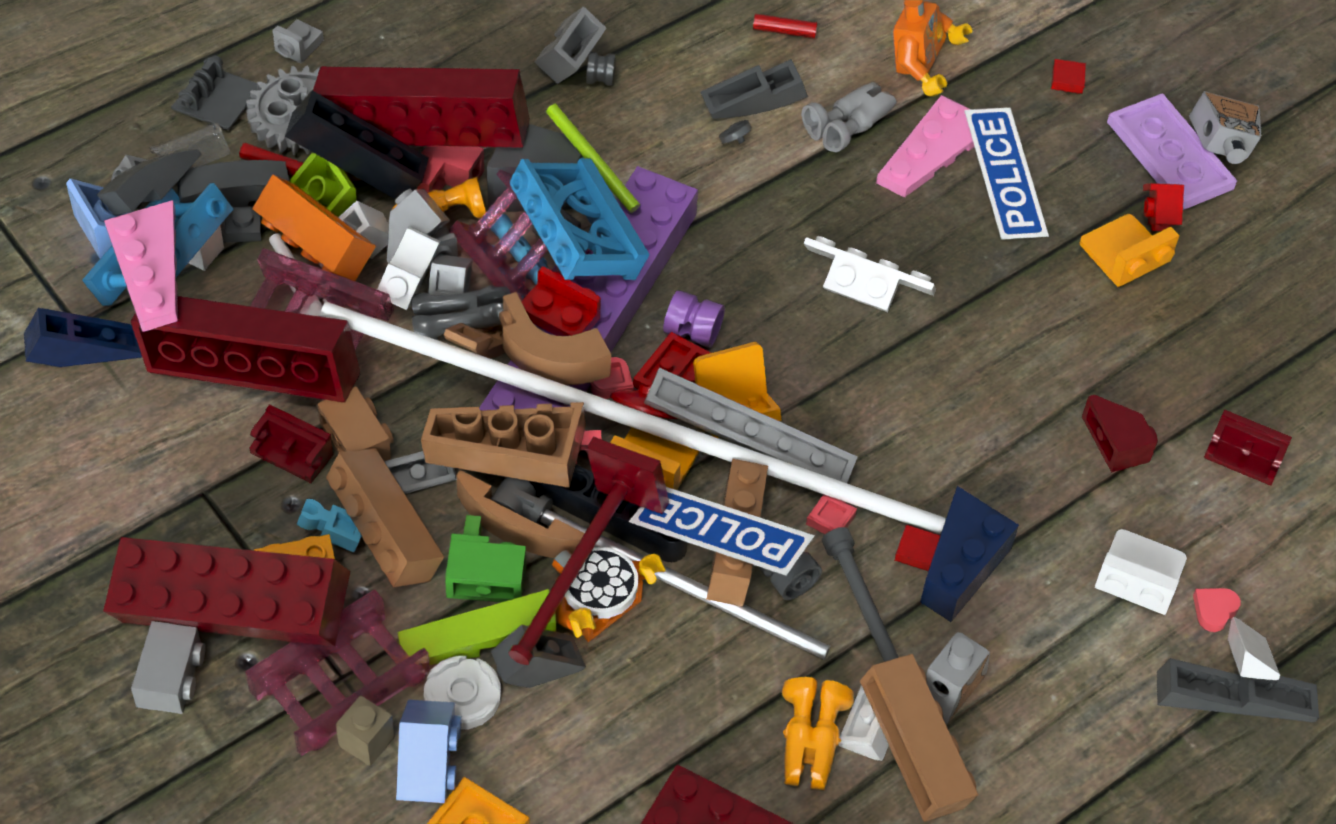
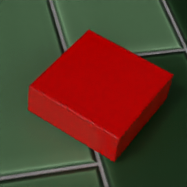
[1051,59,1086,94]
[894,525,940,571]

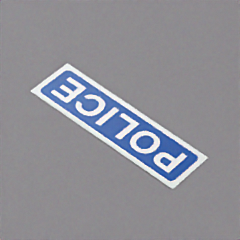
[964,108,1049,239]
[629,487,814,575]

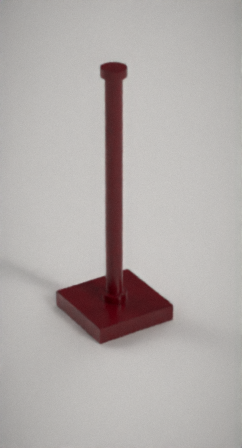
[508,437,669,665]

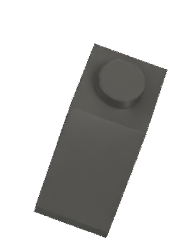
[491,625,586,688]

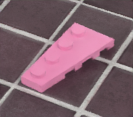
[876,95,975,198]
[104,200,178,332]

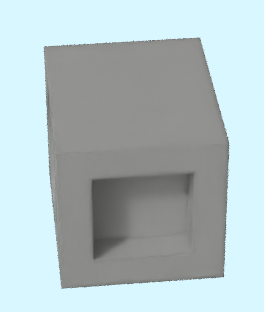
[428,254,473,296]

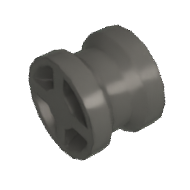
[587,52,616,86]

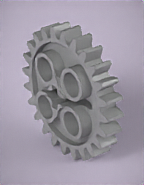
[246,66,320,155]

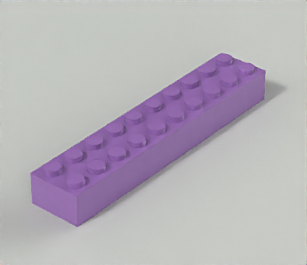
[480,166,698,410]

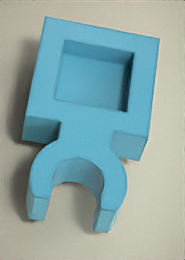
[297,499,361,552]

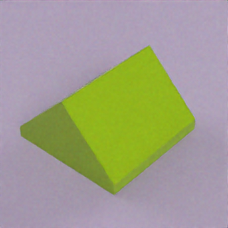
[289,152,357,217]

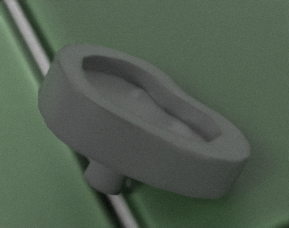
[719,120,752,144]

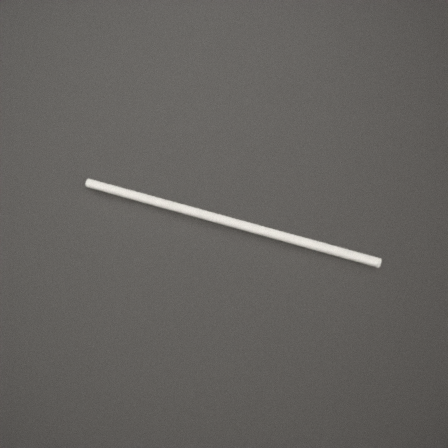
[320,301,946,535]

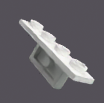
[804,236,936,312]

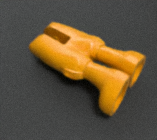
[392,177,487,218]
[782,677,854,791]

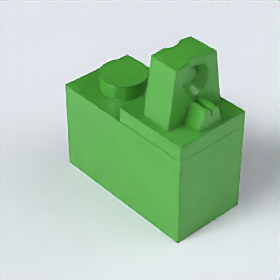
[445,515,526,602]

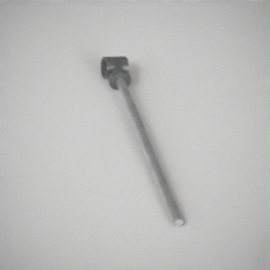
[490,477,830,660]

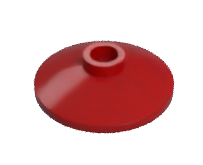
[610,383,678,419]

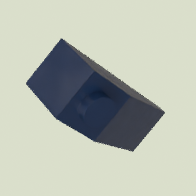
[24,308,142,367]

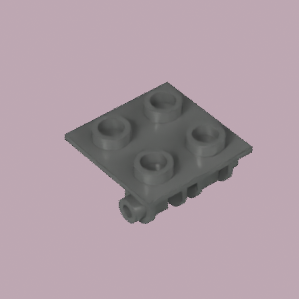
[171,55,258,131]

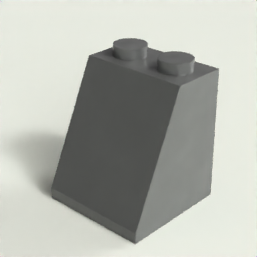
[487,124,583,213]

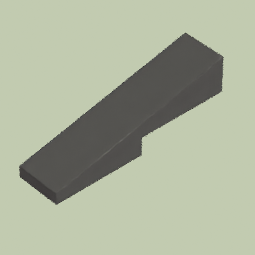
[1157,658,1319,722]

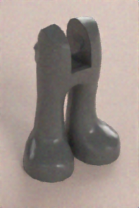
[411,285,510,340]

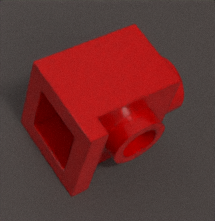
[1143,183,1184,231]

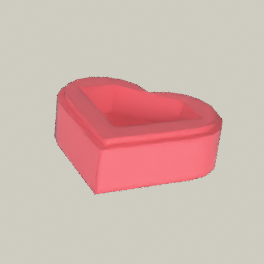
[591,357,634,399]
[1193,588,1241,632]

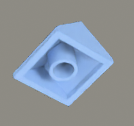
[66,178,134,259]

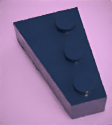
[920,486,1019,622]

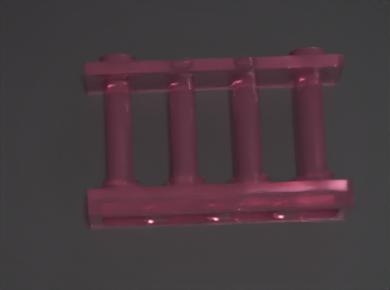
[449,169,590,301]
[250,248,394,380]
[245,589,430,756]

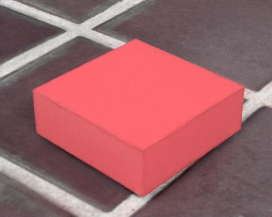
[806,494,857,534]

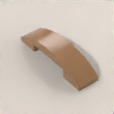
[444,323,505,359]
[456,470,584,558]

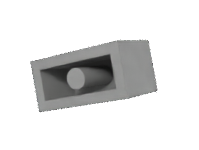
[131,621,206,714]

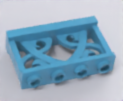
[510,158,650,280]

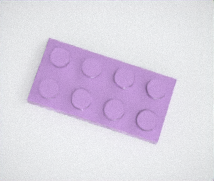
[1107,93,1237,210]

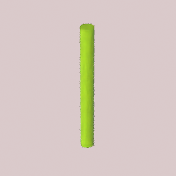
[546,103,640,213]

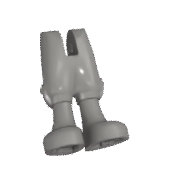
[801,81,897,152]

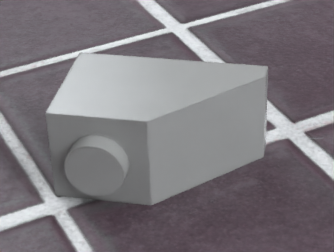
[387,188,450,263]

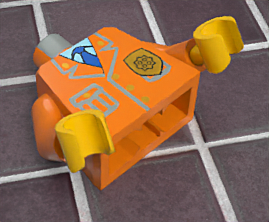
[893,0,973,96]
[552,550,666,642]

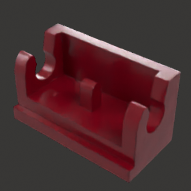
[249,404,333,483]
[1204,409,1292,486]

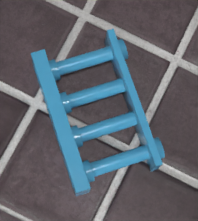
[82,183,233,306]

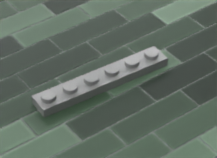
[644,368,857,483]

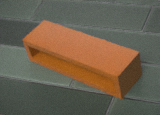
[252,174,376,281]

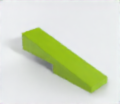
[398,589,556,669]

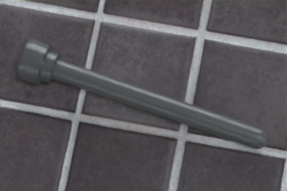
[822,527,899,662]

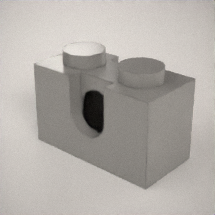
[534,6,606,84]

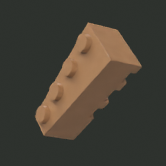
[421,402,586,488]

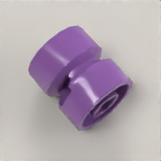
[663,290,725,348]

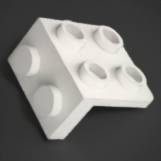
[1094,529,1187,615]

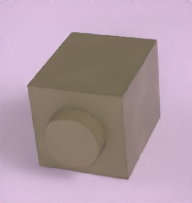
[336,695,394,766]

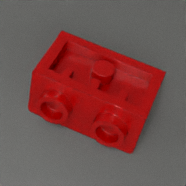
[521,266,601,336]

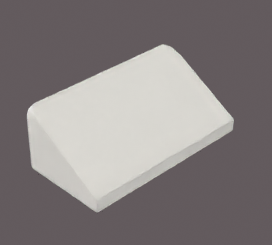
[1228,617,1280,680]
[838,685,889,761]

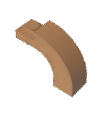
[499,292,611,385]

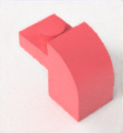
[417,146,484,193]

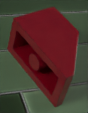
[1082,395,1158,473]

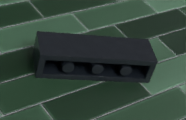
[285,90,429,199]

